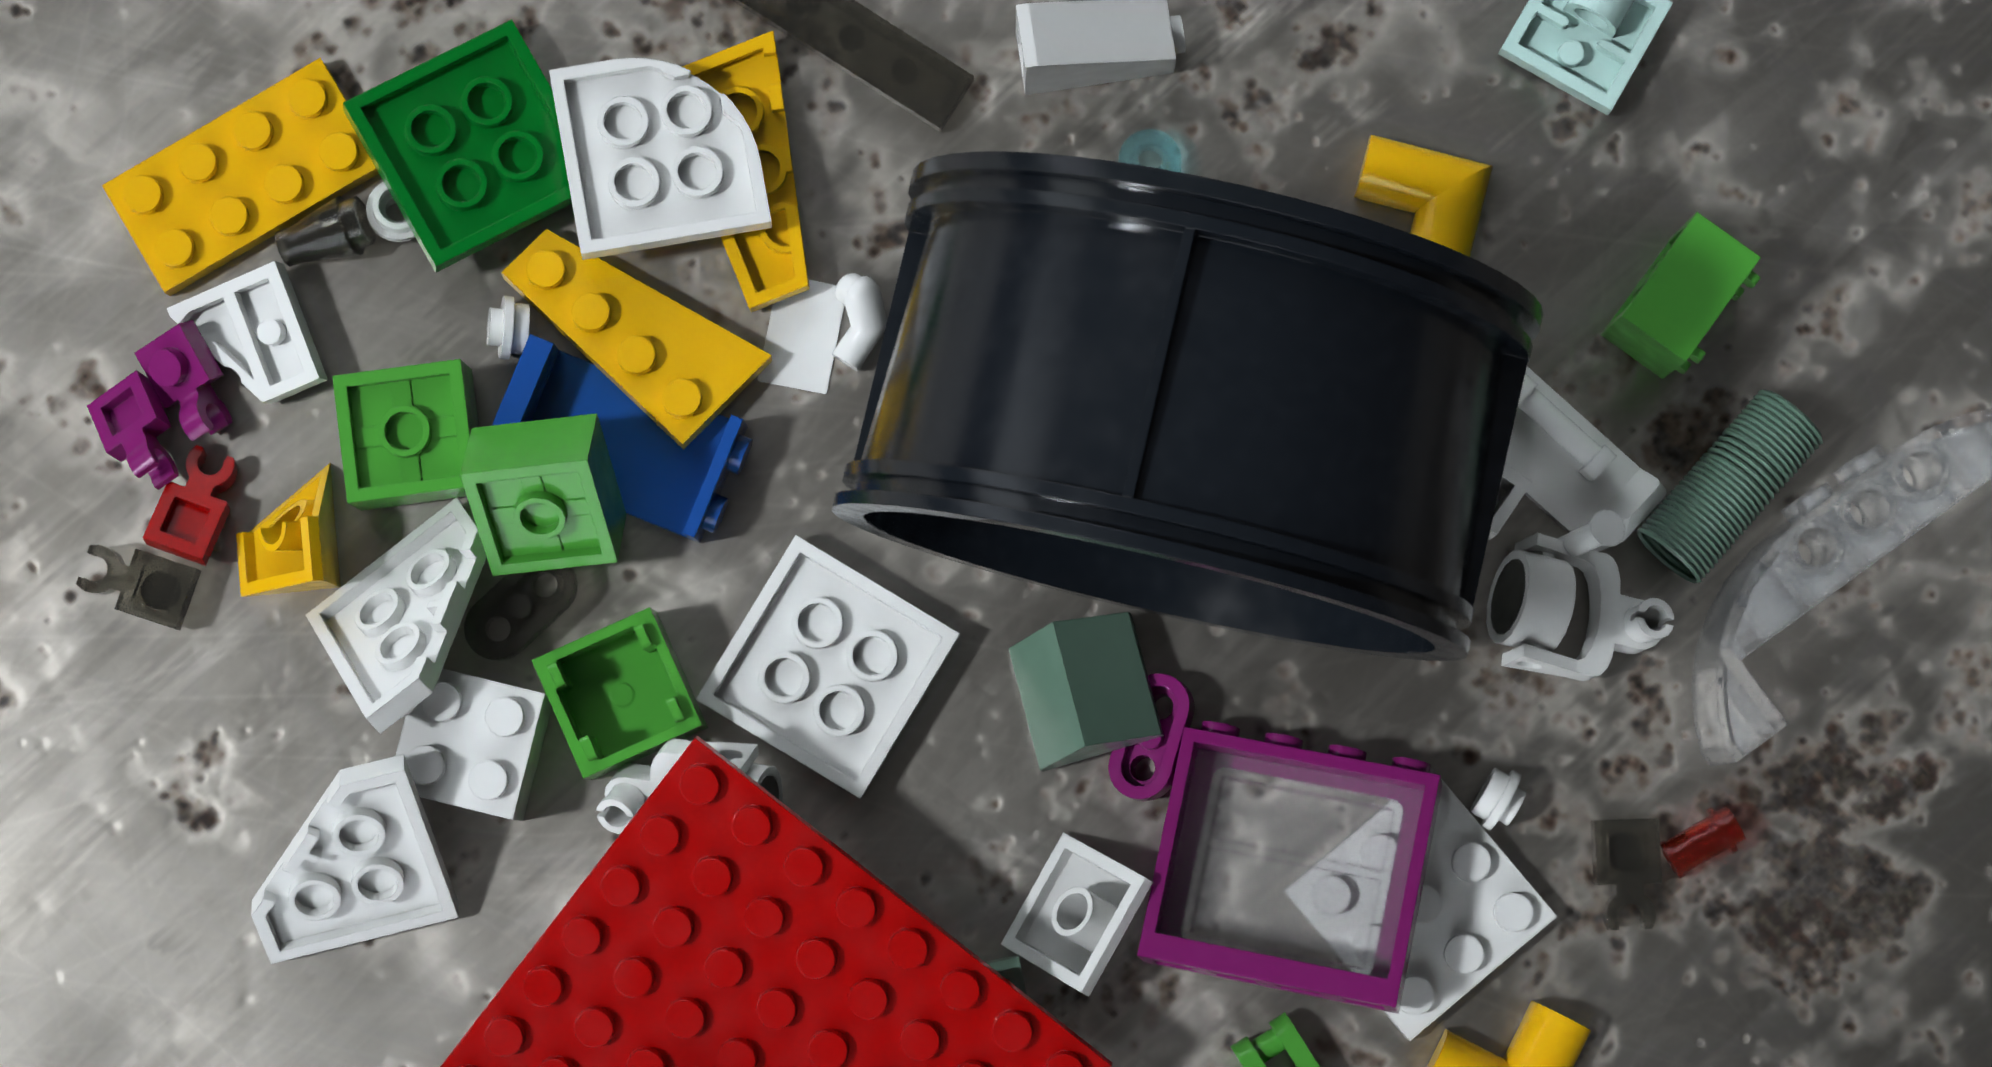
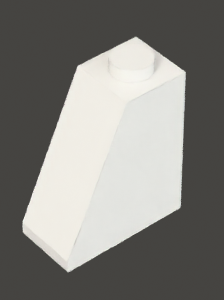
[1016,0,1186,95]

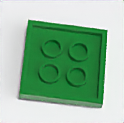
[343,19,572,273]

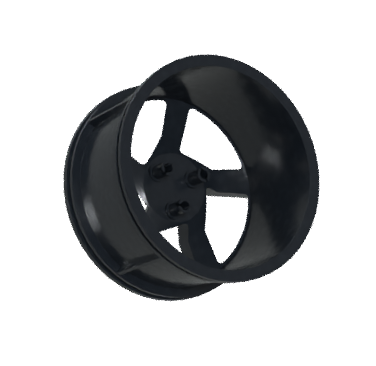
[832,151,1544,661]

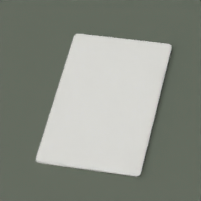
[758,280,844,394]

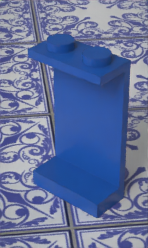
[492,334,753,543]

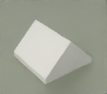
[1001,832,1153,997]

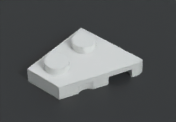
[167,261,328,404]

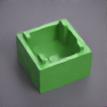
[1601,212,1761,379]
[332,359,479,511]
[460,413,627,576]
[531,607,709,780]

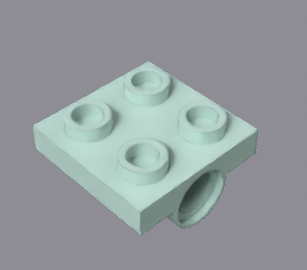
[1498,0,1673,116]

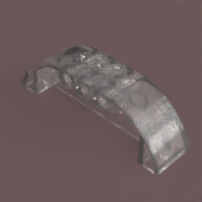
[1691,408,1992,766]

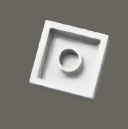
[395,668,552,821]

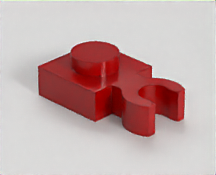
[142,445,238,566]

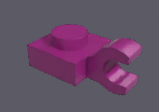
[135,320,233,441]
[87,370,179,490]

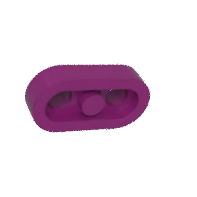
[1108,673,1195,801]

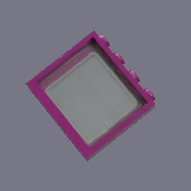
[1137,721,1443,1014]

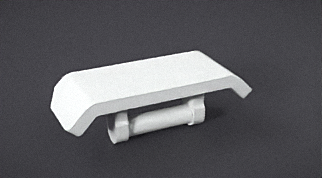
[1505,366,1667,552]

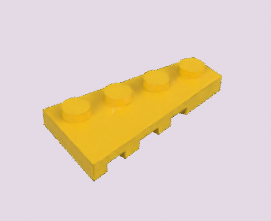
[682,30,810,313]
[501,229,772,450]

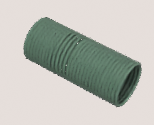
[1637,389,1823,584]

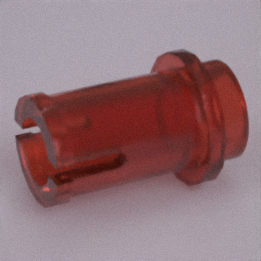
[1658,806,1746,879]

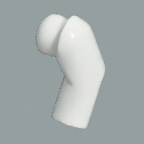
[832,273,887,371]

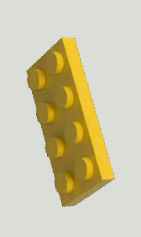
[102,58,379,296]

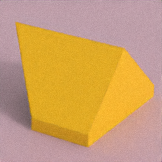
[236,463,341,597]

